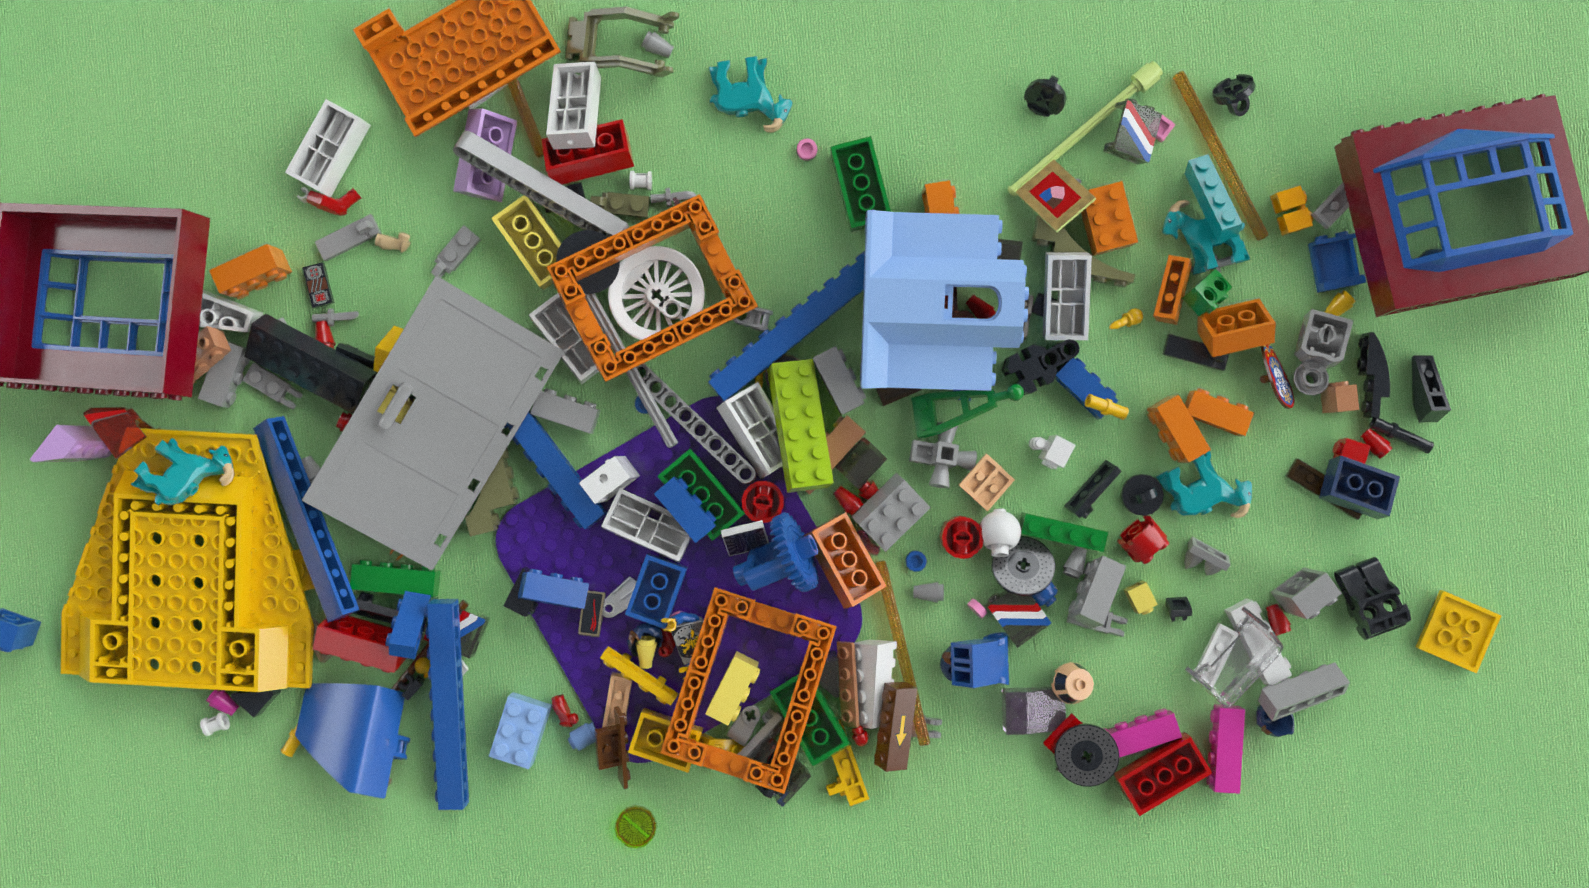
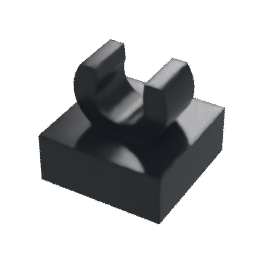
[1166,597,1192,622]
[397,672,425,700]

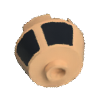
[1051,662,1094,704]

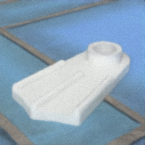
[602,577,637,618]

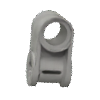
[733,307,773,332]
[726,705,760,746]

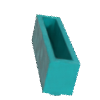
[1185,154,1243,243]

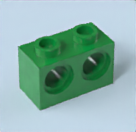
[1182,269,1232,317]

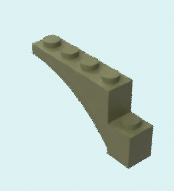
[1032,215,1135,287]
[465,430,519,537]

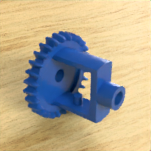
[733,512,819,592]

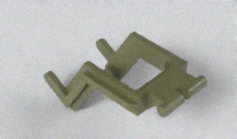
[565,6,679,77]

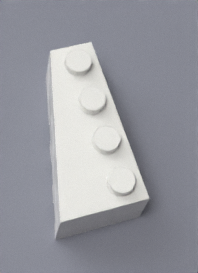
[199,290,263,332]
[854,640,897,729]

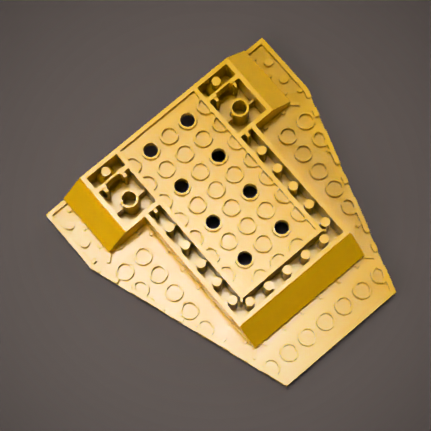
[61,427,314,692]

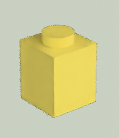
[1123,580,1158,615]

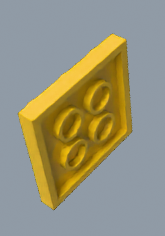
[1415,590,1501,673]

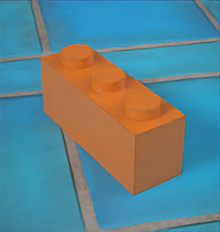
[1153,255,1192,325]
[1185,388,1254,436]

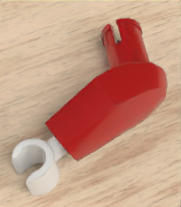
[297,187,362,216]

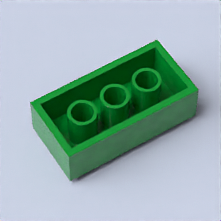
[830,136,891,232]
[658,449,745,541]
[770,674,852,767]

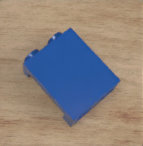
[1308,231,1366,293]

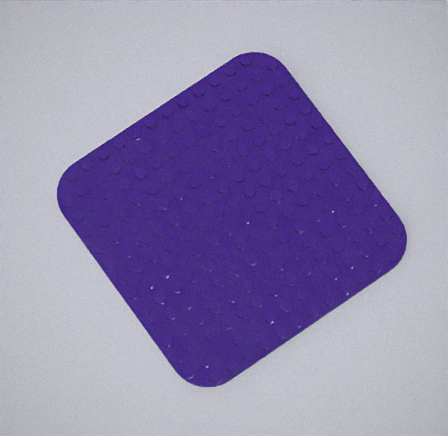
[496,396,863,763]

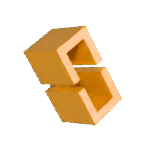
[1270,185,1313,236]

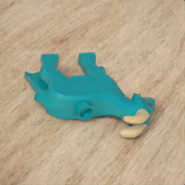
[709,56,793,133]
[1162,200,1250,275]
[131,438,234,505]
[1156,451,1252,518]

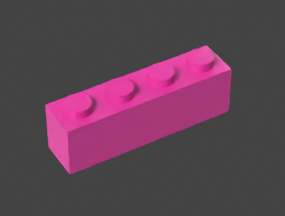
[1206,704,1245,794]
[1103,708,1182,758]

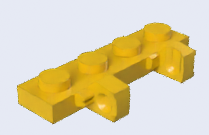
[600,646,678,706]
[826,719,869,806]

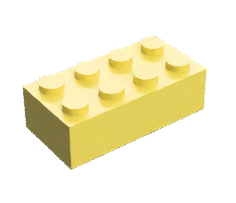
[491,195,562,290]

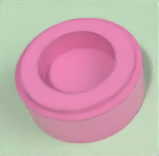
[797,139,817,161]
[967,599,987,619]

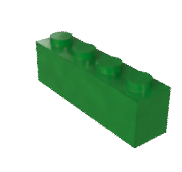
[1020,512,1108,552]
[350,559,441,597]

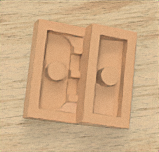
[959,453,1015,511]

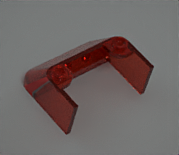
[83,407,161,459]

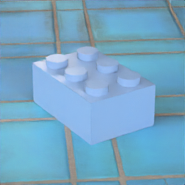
[489,692,552,769]

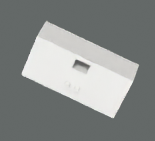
[546,62,601,149]
[285,99,371,197]
[1043,252,1092,340]
[529,293,599,384]
[717,382,783,479]
[579,456,640,504]
[601,488,691,563]

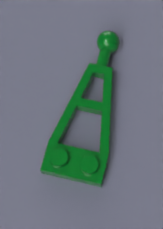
[911,384,1024,439]

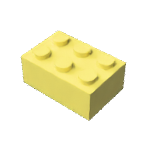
[705,651,760,725]

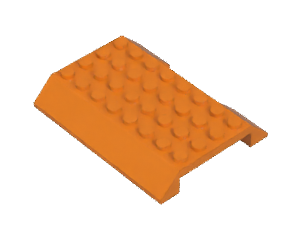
[353,0,561,137]

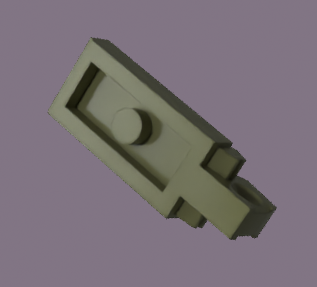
[590,192,650,218]

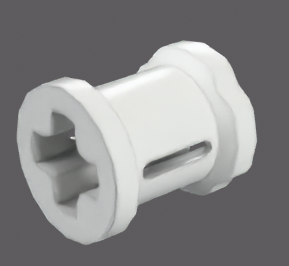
[630,171,652,190]
[200,712,230,736]

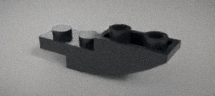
[1357,332,1390,418]

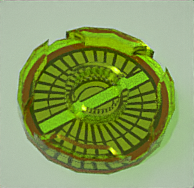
[615,805,657,849]

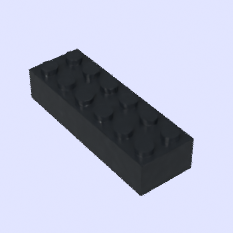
[244,313,377,414]

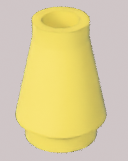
[636,636,657,669]

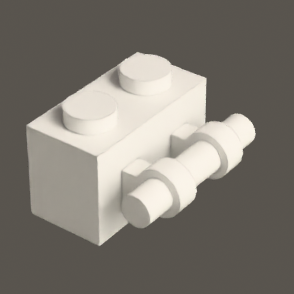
[1029,435,1076,469]

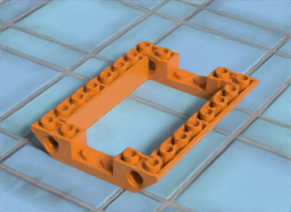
[547,194,758,382]
[660,588,837,794]

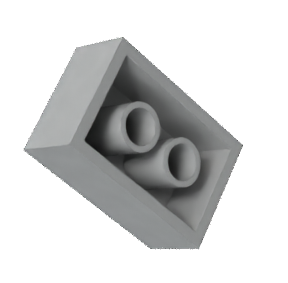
[813,346,866,415]
[852,473,931,552]
[1068,556,1126,629]
[1271,568,1342,619]

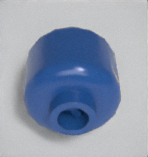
[1029,582,1058,607]

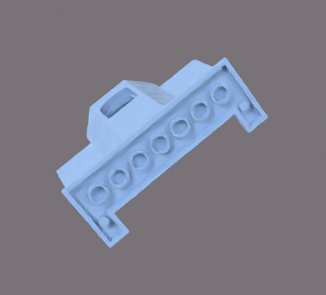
[860,210,1029,391]

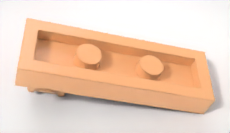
[602,672,632,728]

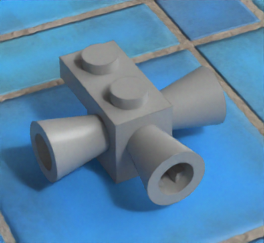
[909,422,977,488]

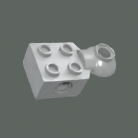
[1294,309,1354,395]

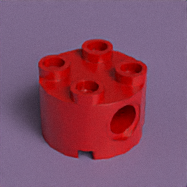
[742,481,784,523]
[940,516,984,559]
[1117,516,1169,564]

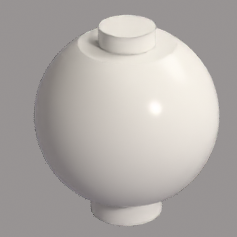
[980,509,1021,557]

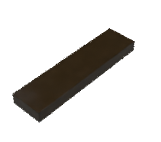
[1285,458,1362,520]

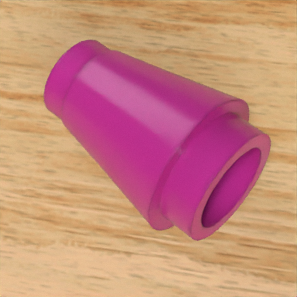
[206,690,239,716]

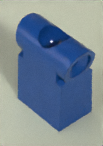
[951,632,1009,688]

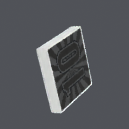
[721,521,769,556]

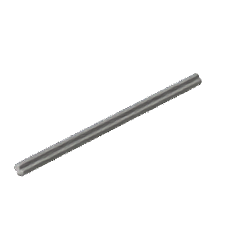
[585,293,678,448]

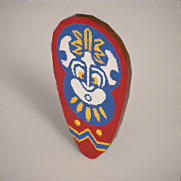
[1260,344,1295,409]

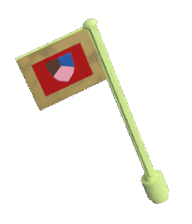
[1008,61,1163,233]

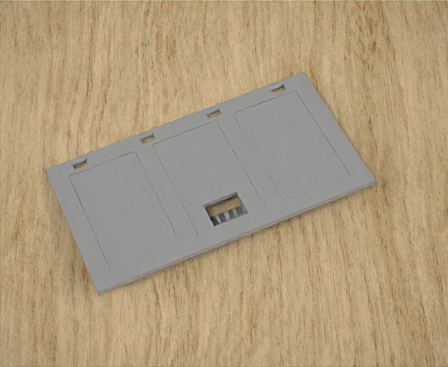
[302,276,565,570]

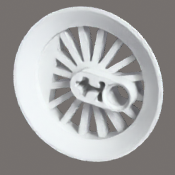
[608,246,705,340]

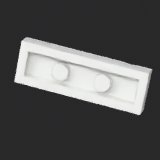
[1190,623,1239,690]

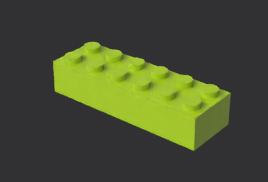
[767,359,834,493]

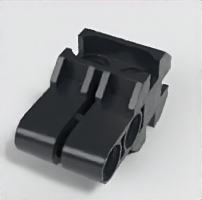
[1002,339,1080,395]
[1334,557,1411,640]

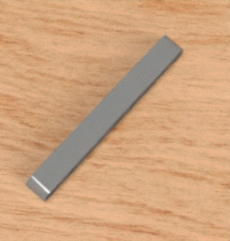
[453,131,629,237]
[636,364,757,484]

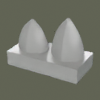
[1185,537,1231,575]

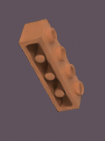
[193,326,231,384]

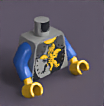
[661,612,704,679]

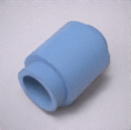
[568,722,597,751]

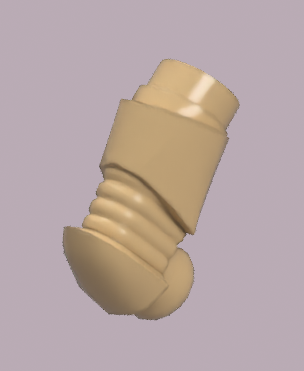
[375,232,411,253]

